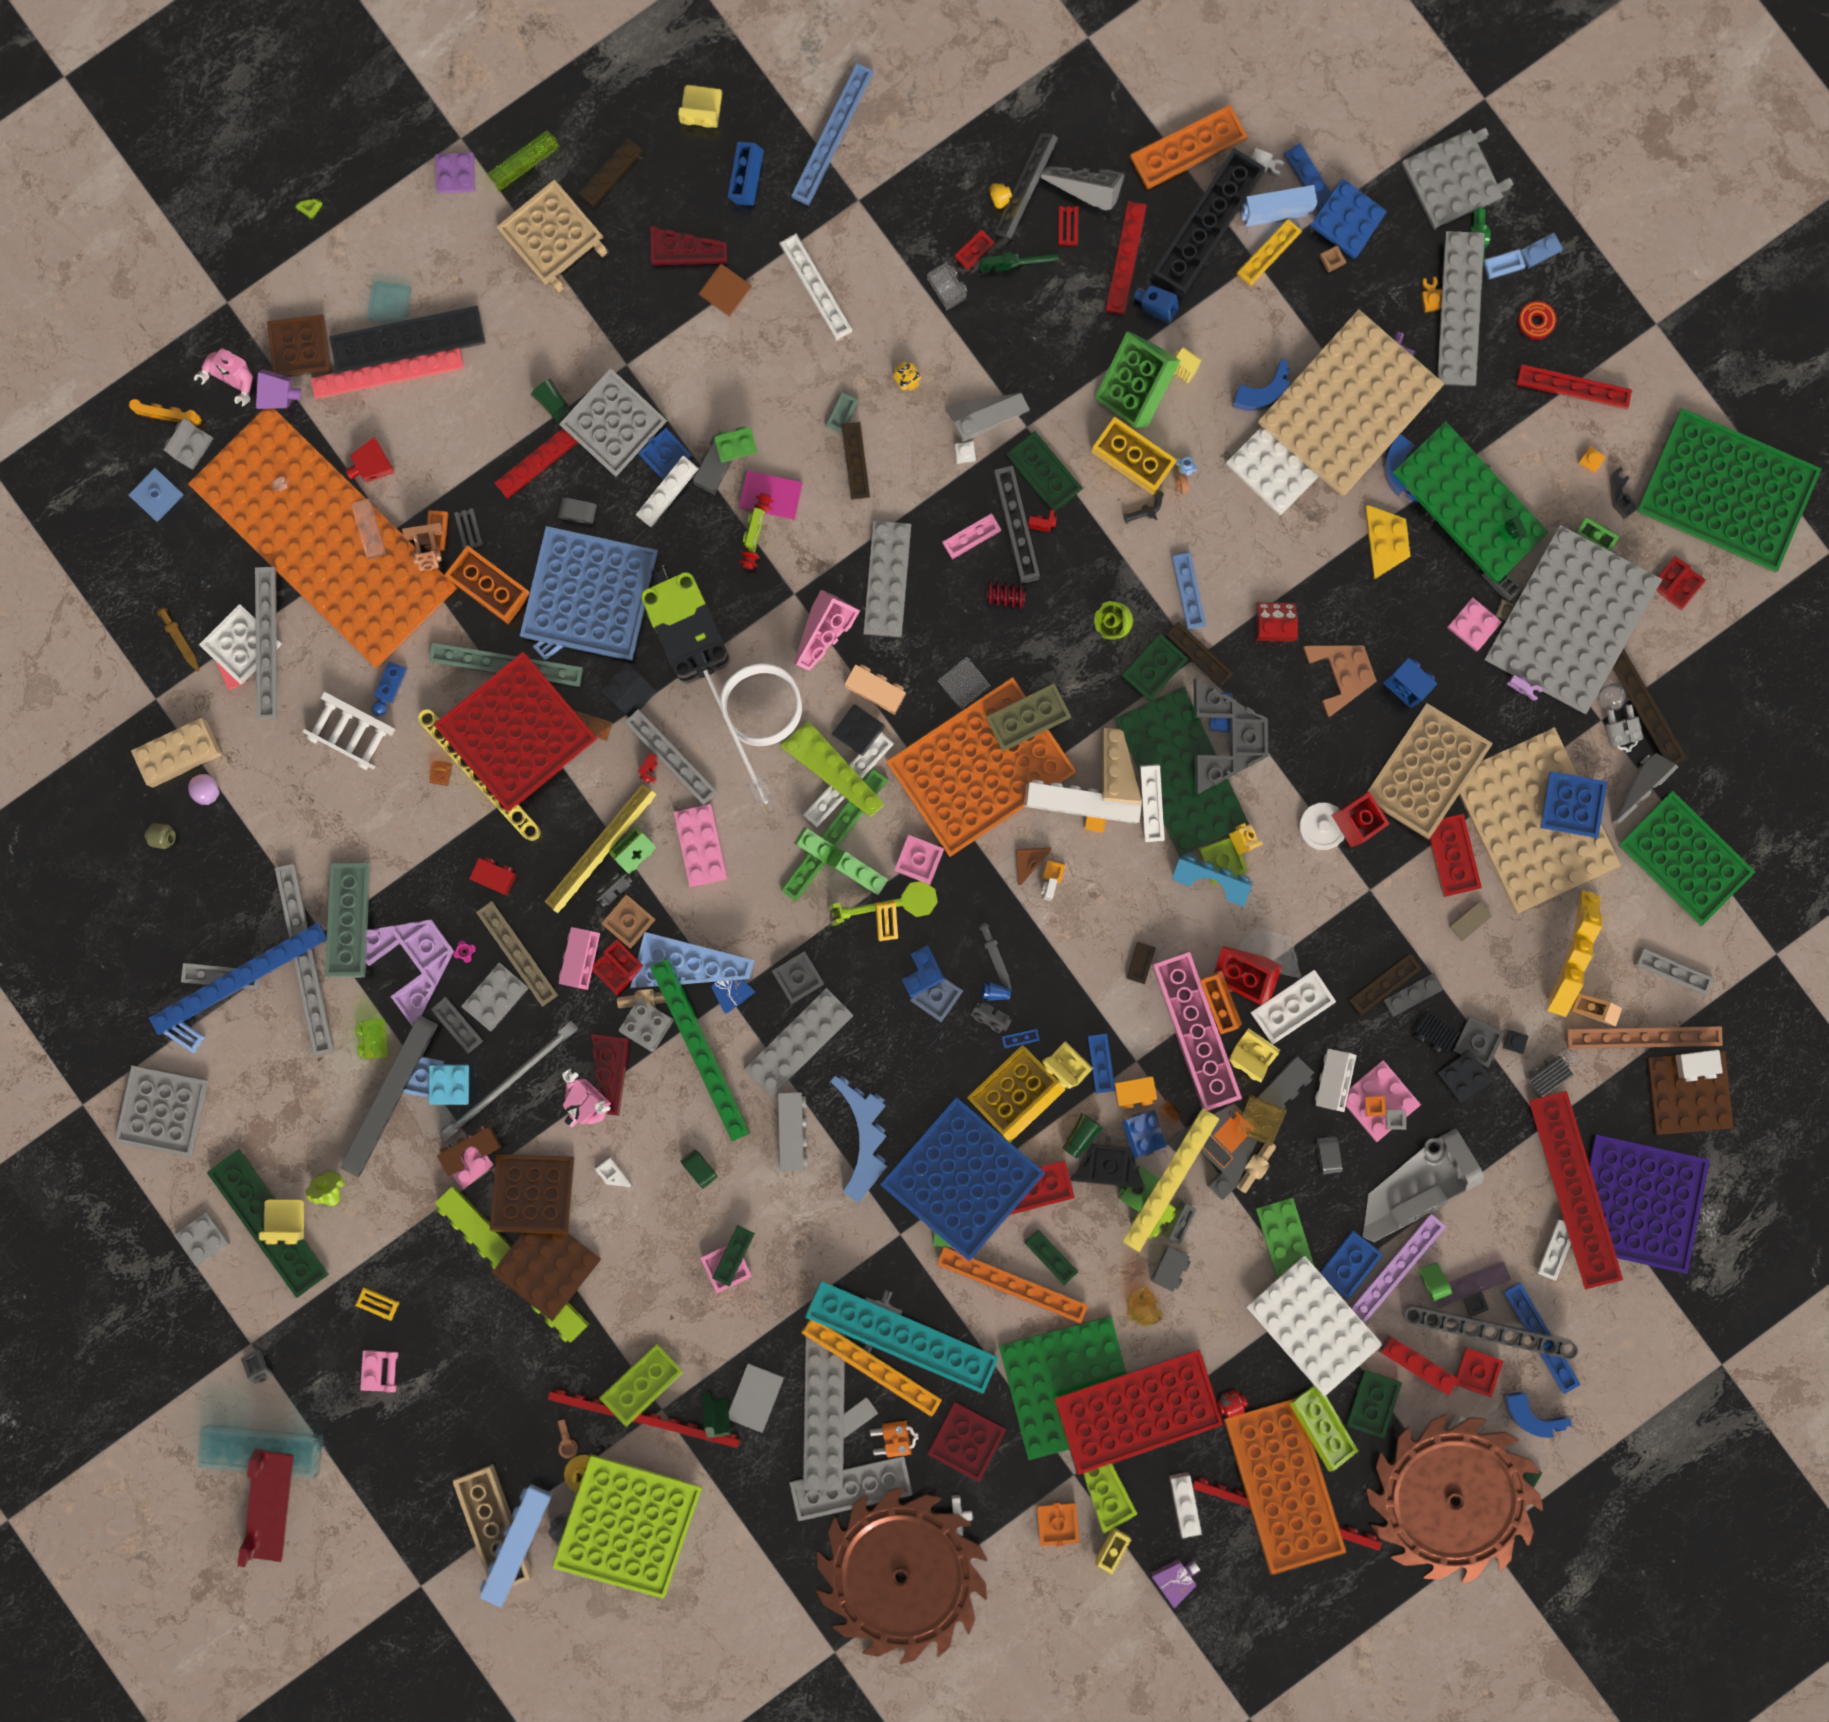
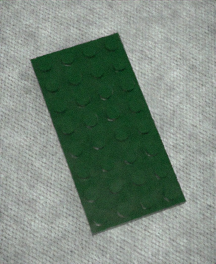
[1114,686,1249,857]

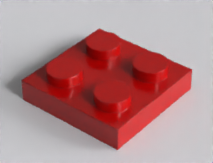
[1456,1347,1504,1398]

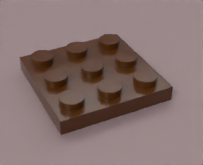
[267,314,331,377]

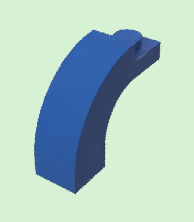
[1232,359,1290,411]
[1384,434,1418,502]
[1503,1391,1572,1438]

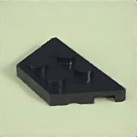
[1070,1144,1144,1189]

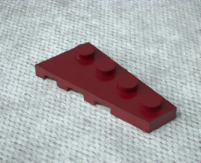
[651,226,727,265]

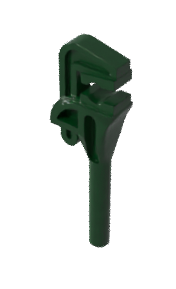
[979,252,1059,272]

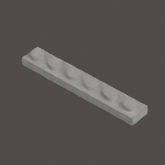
[625,709,718,805]

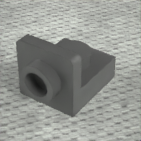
[241,1350,273,1384]

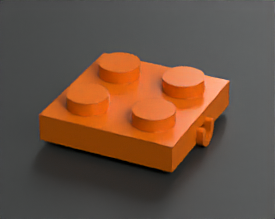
[1037,1502,1079,1547]

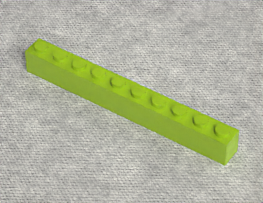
[435,1186,589,1343]

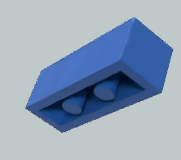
[1002,1029,1040,1048]

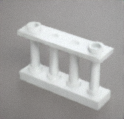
[303,692,395,770]

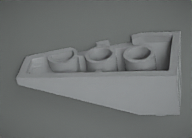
[1041,167,1124,210]
[945,393,1030,443]
[1612,753,1678,825]

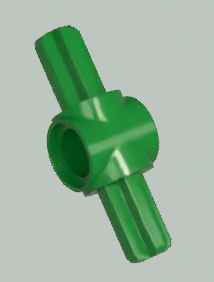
[1469,208,1490,263]

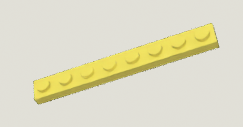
[544,784,656,913]
[1122,1108,1219,1252]

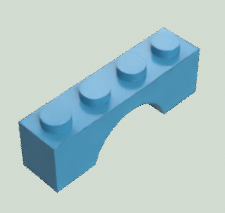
[1172,854,1253,907]

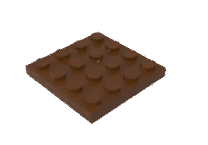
[1647,1051,1733,1135]
[490,1154,575,1234]
[491,1233,601,1322]

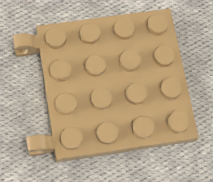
[496,180,608,293]

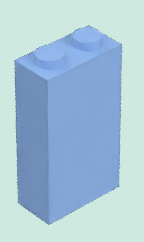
[1240,185,1317,227]

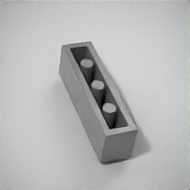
[778,1092,808,1171]

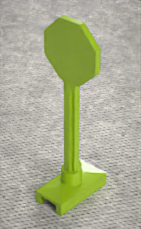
[828,881,938,926]

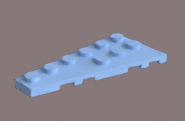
[630,932,755,988]

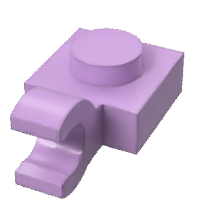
[1507,675,1543,701]

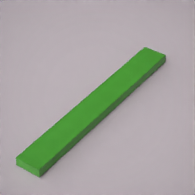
[781,768,888,901]

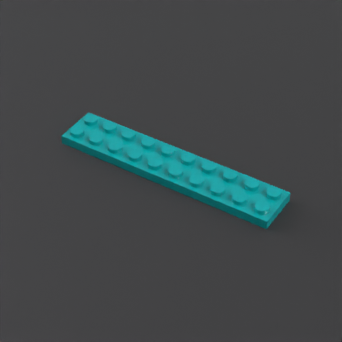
[805,1281,999,1394]

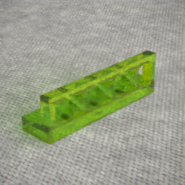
[487,130,559,191]

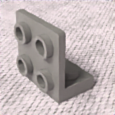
[164,418,213,470]
[619,999,674,1052]

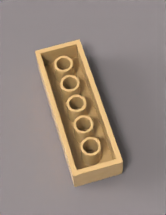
[453,1464,533,1586]

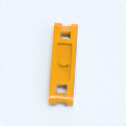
[129,399,201,426]

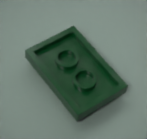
[1122,634,1188,702]
[1346,1369,1402,1439]

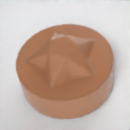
[1175,474,1189,494]

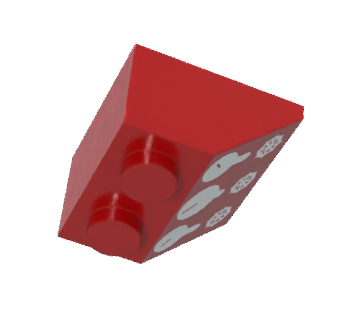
[1256,602,1298,641]

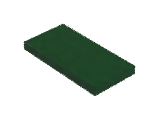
[1005,431,1083,513]

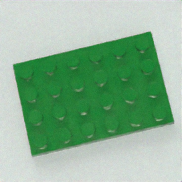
[1618,791,1755,926]

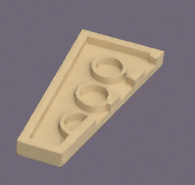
[1102,728,1142,804]

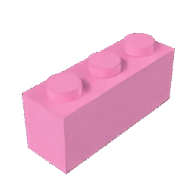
[559,927,600,990]

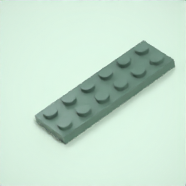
[325,863,370,978]

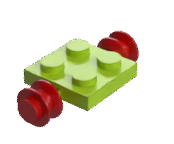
[739,493,774,570]

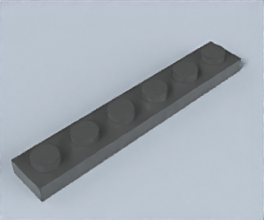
[994,133,1058,238]

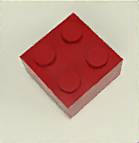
[1331,791,1390,847]

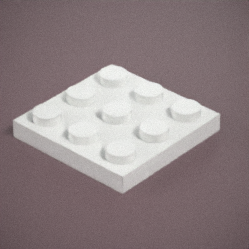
[199,604,282,685]

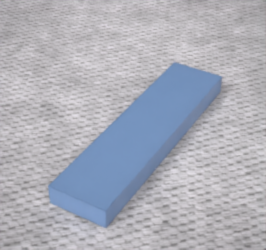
[1171,552,1206,630]

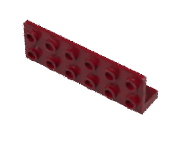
[237,1449,294,1567]

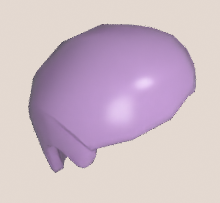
[188,774,219,805]

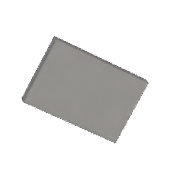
[729,1363,784,1433]

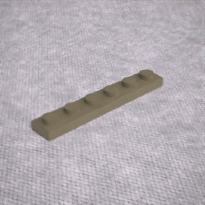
[476,901,559,1006]

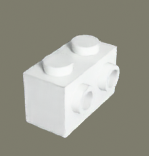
[1675,1050,1723,1082]

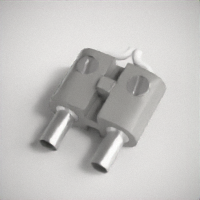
[1606,704,1643,752]

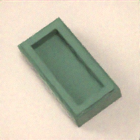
[825,392,859,434]

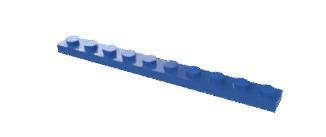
[149,922,327,1035]

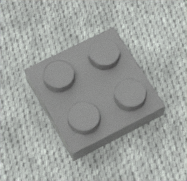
[174,1212,230,1267]

